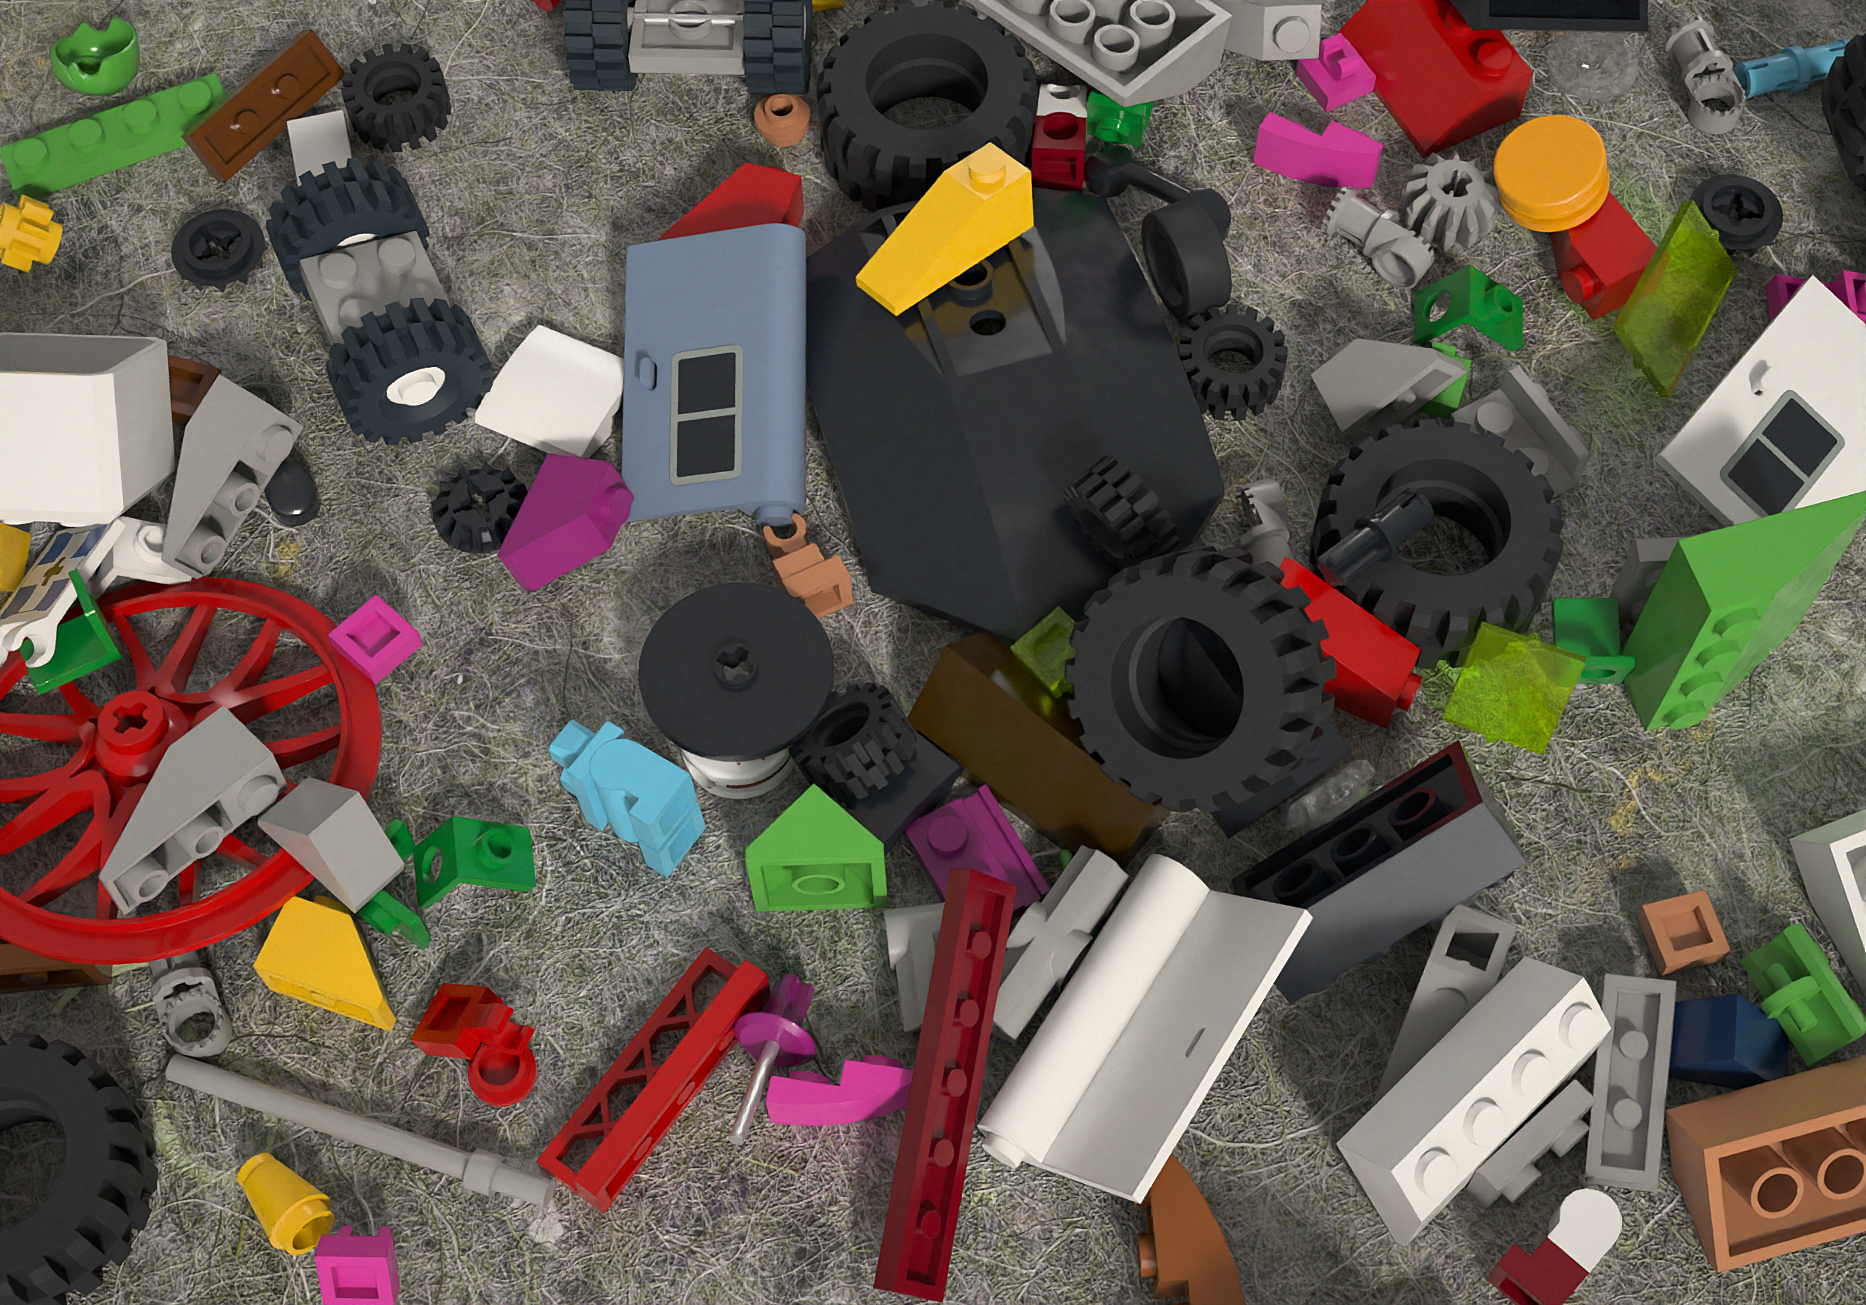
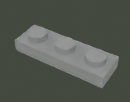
[1585,973,1677,1193]

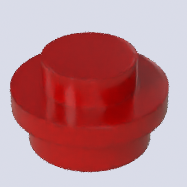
[468,1043,538,1107]

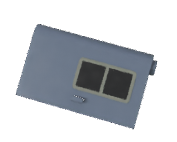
[622,223,806,528]

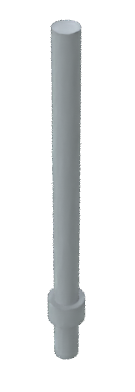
[166,1054,555,1208]

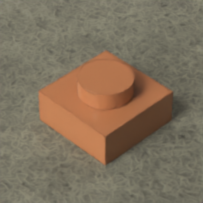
[1636,890,1731,976]

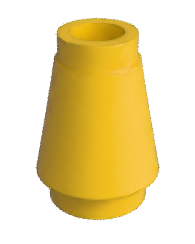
[237,1152,335,1255]

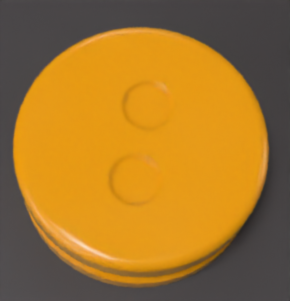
[1493,115,1610,232]

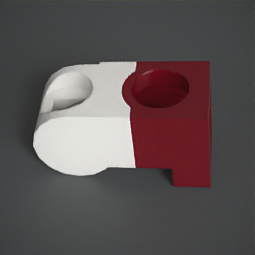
[1032,83,1087,191]
[1486,1188,1622,1305]

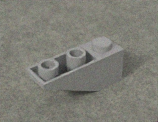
[161,374,304,580]
[99,705,288,916]
[1370,904,1517,1109]

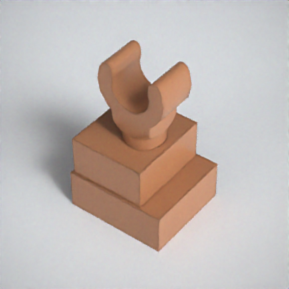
[763,513,853,619]

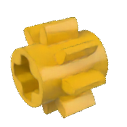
[0,195,62,273]

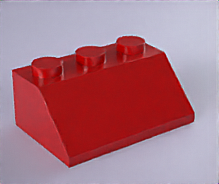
[1336,0,1533,158]

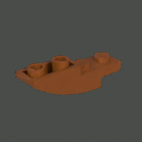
[1132,1153,1246,1305]

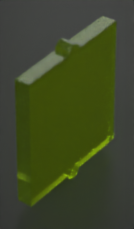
[1441,621,1586,755]

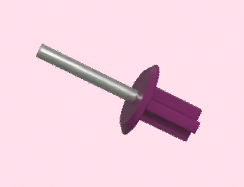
[728,974,816,1145]

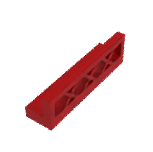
[536,947,771,1214]

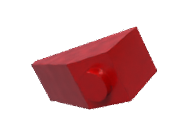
[1550,191,1665,321]

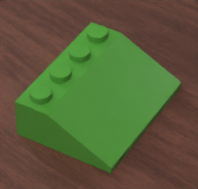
[1621,491,1866,731]

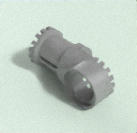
[1663,15,1746,134]
[1321,186,1434,289]
[1234,477,1295,568]
[149,950,233,1062]

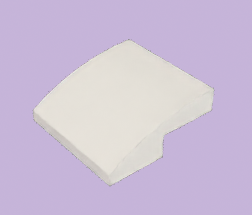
[475,325,624,459]

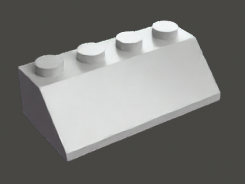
[1336,956,1611,1247]

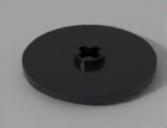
[638,582,834,762]

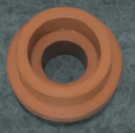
[754,94,811,147]

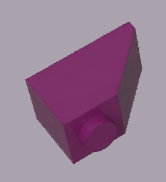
[497,453,634,591]

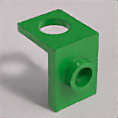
[1086,91,1155,148]
[1414,265,1523,352]
[19,569,122,694]
[1551,598,1635,684]
[413,816,536,908]
[358,818,432,950]

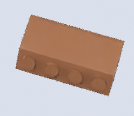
[1665,1055,1866,1273]

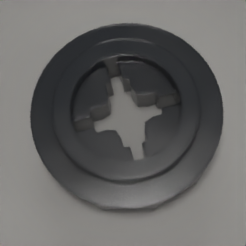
[1686,174,1783,257]
[171,209,268,293]
[431,462,528,554]

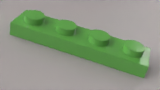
[0,72,226,200]

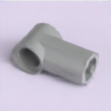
[883,902,945,1040]

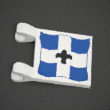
[0,518,126,668]

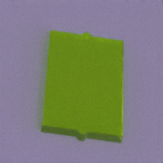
[1612,200,1738,397]

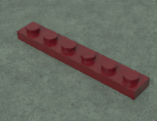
[873,868,1017,1303]

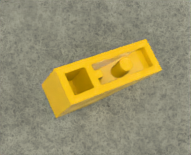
[856,142,1034,316]

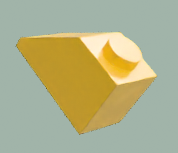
[253,895,396,1032]

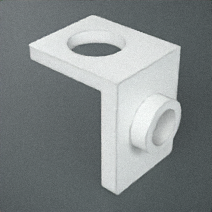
[86,516,192,599]

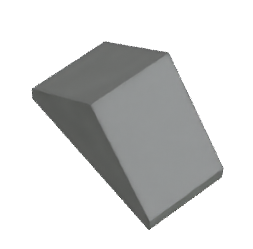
[258,777,404,913]

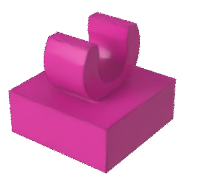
[1296,33,1376,112]
[328,594,423,685]
[314,1225,400,1305]

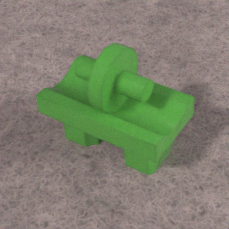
[1739,923,1866,1067]

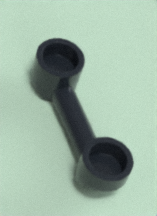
[1084,145,1231,241]
[242,384,321,527]

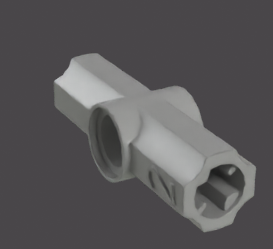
[991,845,1130,1045]

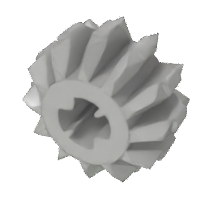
[1400,150,1501,252]

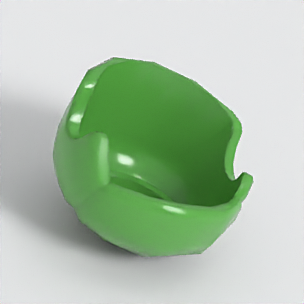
[49,17,140,96]

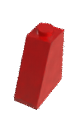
[656,162,804,241]
[1279,557,1423,729]

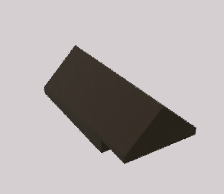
[907,630,1172,870]

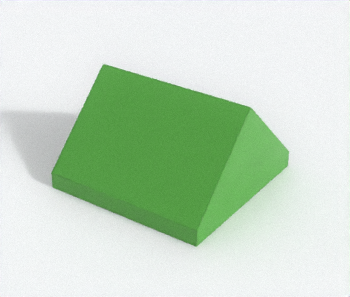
[745,784,888,912]

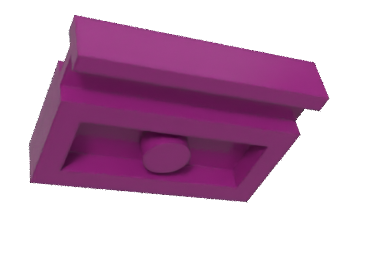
[903,785,1050,921]

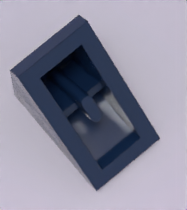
[1669,994,1789,1090]

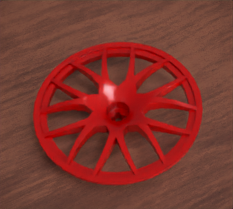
[0,577,382,965]

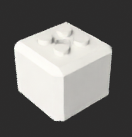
[0,332,175,527]

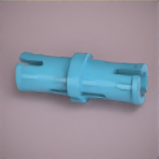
[1734,39,1849,99]

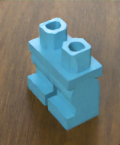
[548,720,706,878]

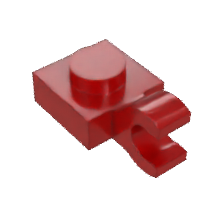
[410,983,535,1060]

